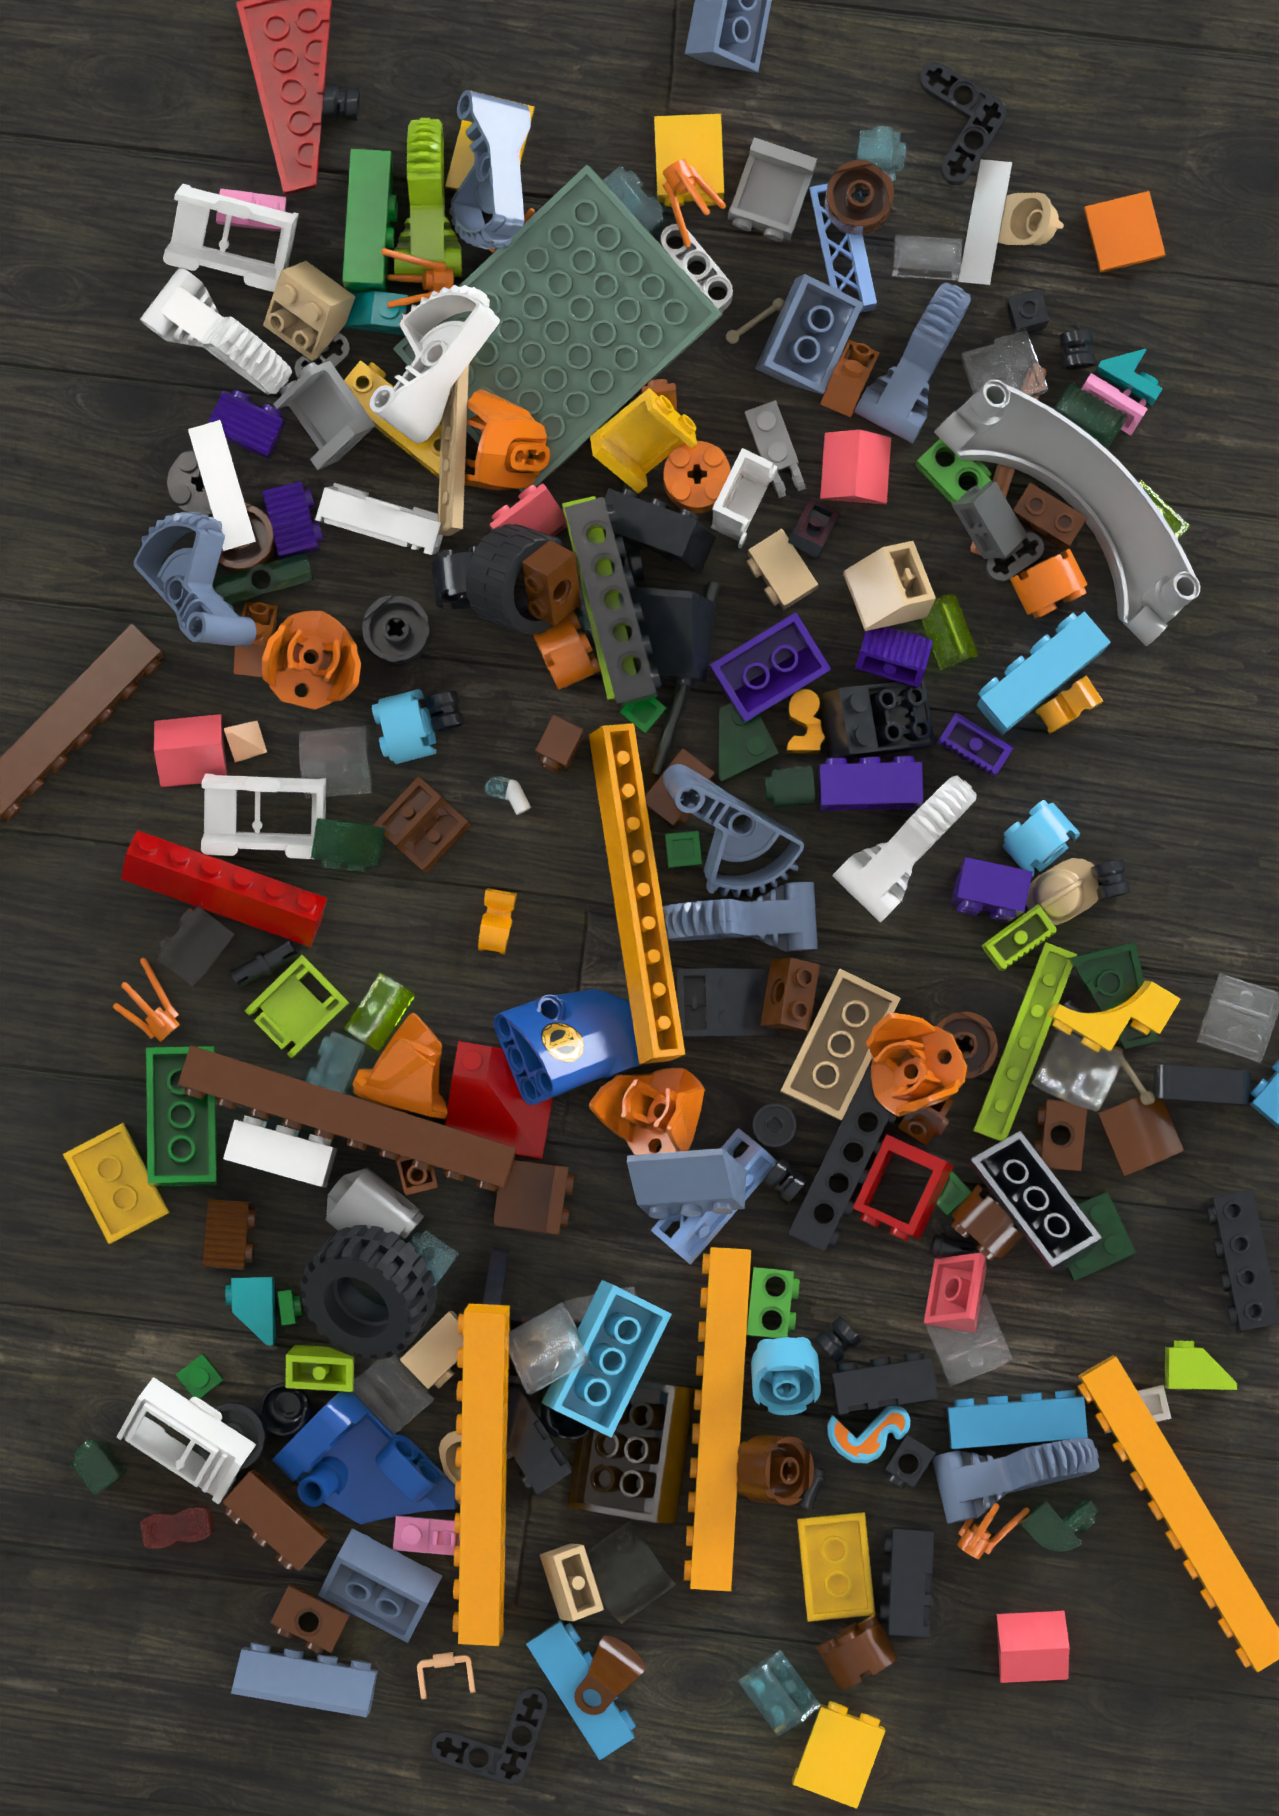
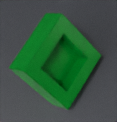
[619,698,667,735]
[665,831,702,869]
[936,1171,971,1217]
[278,1289,303,1325]
[176,1353,224,1399]

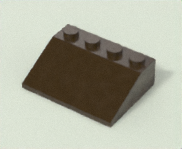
[568,1380,694,1523]

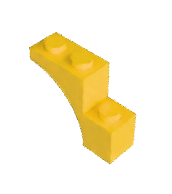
[1047,981,1181,1053]

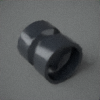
[752,1103,797,1148]

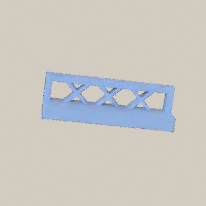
[809,183,877,313]
[651,1128,778,1265]

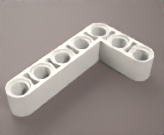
[661,224,733,312]

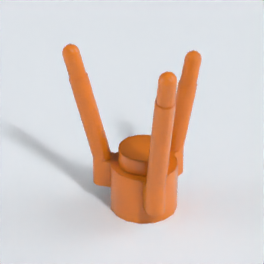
[662,159,726,248]
[381,248,454,308]
[113,958,180,1042]
[957,1503,1030,1559]

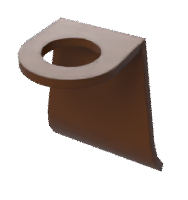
[574,1635,646,1715]

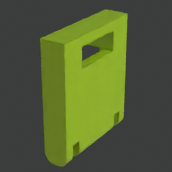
[245,955,350,1059]

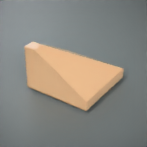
[224,721,267,763]

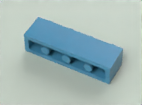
[946,1390,1088,1449]
[526,1620,636,1760]

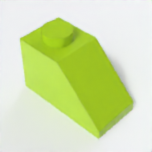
[1165,1340,1237,1390]
[286,1345,354,1392]

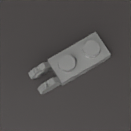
[744,400,806,498]

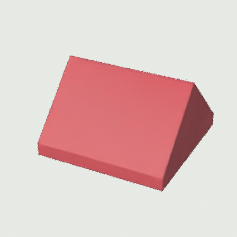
[820,429,891,505]
[154,714,227,788]
[924,1253,987,1333]
[996,1610,1070,1683]

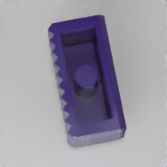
[207,390,286,459]
[262,481,324,559]
[855,626,933,687]
[938,713,1013,778]

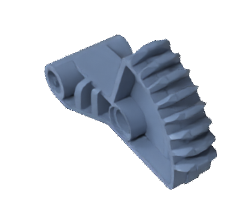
[449,90,531,250]
[854,282,971,444]
[134,512,256,647]
[663,764,804,898]
[663,882,818,952]
[932,1438,1099,1524]

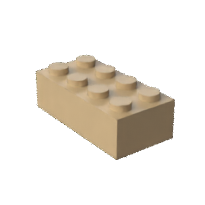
[780,969,901,1121]

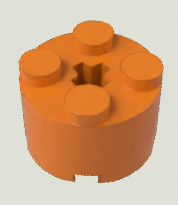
[664,441,731,514]
[1010,548,1088,618]
[533,611,601,690]

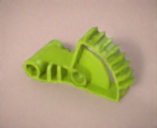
[394,118,462,277]

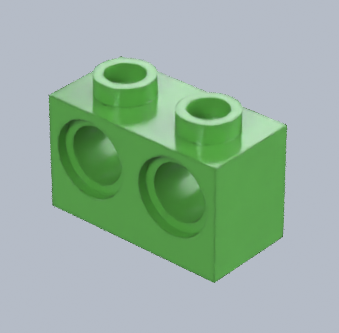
[915,439,991,504]
[746,1267,800,1338]

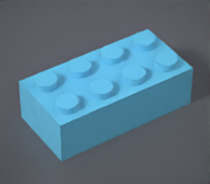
[976,611,1111,736]
[542,1280,672,1438]

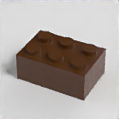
[222,1468,331,1571]

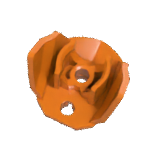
[464,389,550,491]
[262,611,361,710]
[352,1013,448,1119]
[866,1013,967,1117]
[589,1068,705,1155]

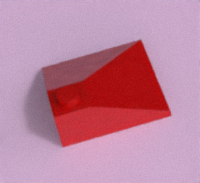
[445,1041,553,1159]

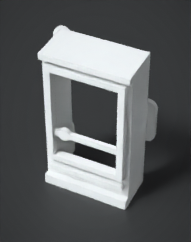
[163,184,299,292]
[711,448,778,549]
[315,483,443,555]
[201,774,326,859]
[116,1377,256,1504]

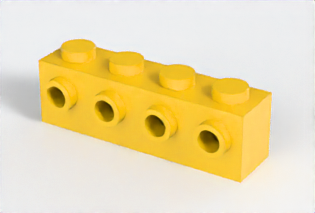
[344,360,441,479]

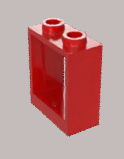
[853,1135,954,1241]

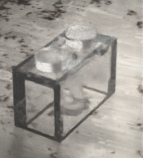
[891,235,962,280]

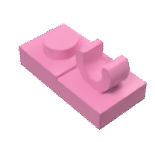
[216,189,287,232]
[1075,373,1147,435]
[393,1515,460,1556]

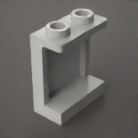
[728,137,817,242]
[274,361,375,470]

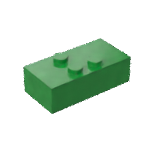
[342,149,398,293]
[146,1046,217,1187]

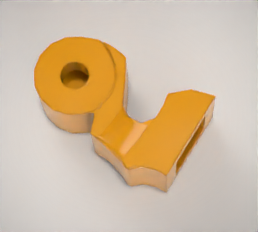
[1035,675,1103,734]
[785,689,825,754]
[478,888,517,955]

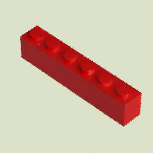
[121,830,327,947]

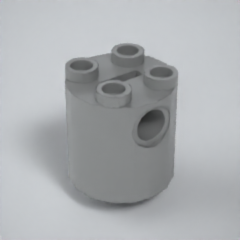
[325,1167,424,1241]

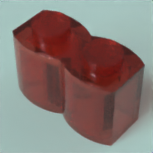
[140,1505,215,1549]

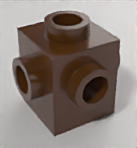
[898,1098,954,1145]

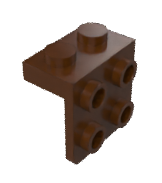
[493,1160,574,1235]

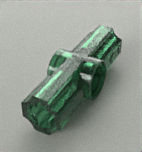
[212,552,314,605]

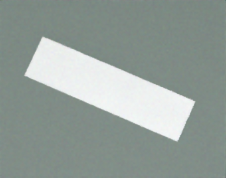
[958,159,1012,285]
[188,420,256,551]

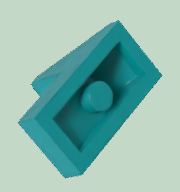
[1095,349,1163,406]

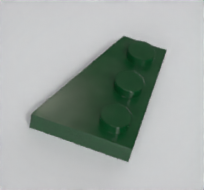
[1068,942,1158,1049]

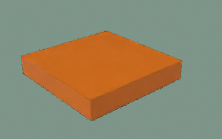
[1084,191,1166,273]

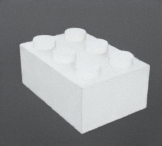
[223,1115,337,1187]

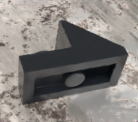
[788,498,840,558]

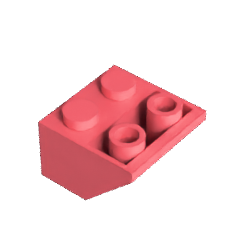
[490,483,567,537]

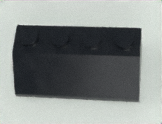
[969,1131,1102,1271]

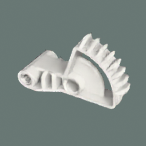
[140,268,292,395]
[370,285,500,443]
[832,776,977,923]

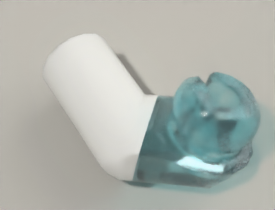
[484,776,531,815]

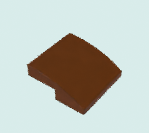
[373,776,471,874]
[1097,1091,1184,1176]

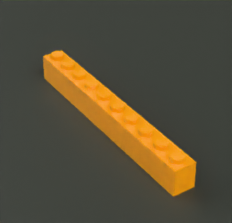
[589,723,685,1064]
[684,1247,751,1591]
[453,1304,510,1646]
[1077,1355,1279,1673]

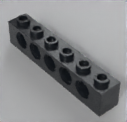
[564,497,662,707]
[787,1059,897,1252]

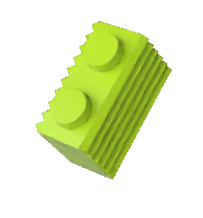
[981,904,1056,971]

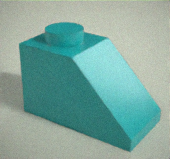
[343,291,410,336]
[225,1277,276,1345]

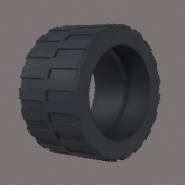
[465,524,570,635]

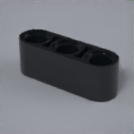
[1153,1065,1251,1105]

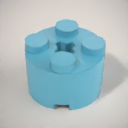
[372,689,436,764]
[1003,800,1080,877]
[751,1337,821,1415]

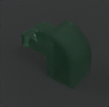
[1019,1499,1099,1552]

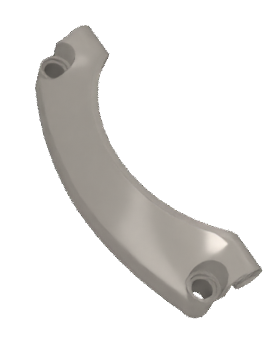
[934,379,1201,646]

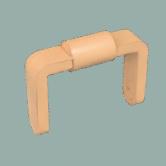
[417,1652,475,1700]

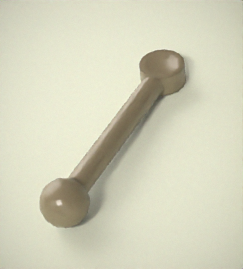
[726,298,785,344]
[1110,1046,1155,1105]

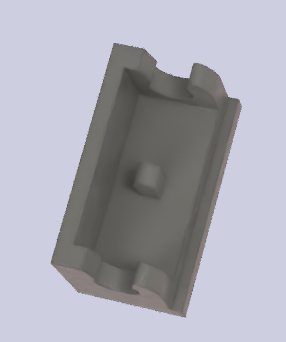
[952,481,1027,559]

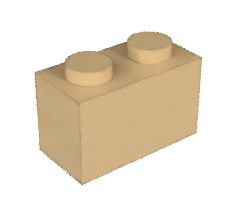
[746,529,818,610]
[540,1543,604,1621]

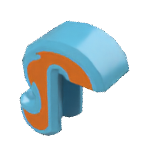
[827,1405,911,1463]

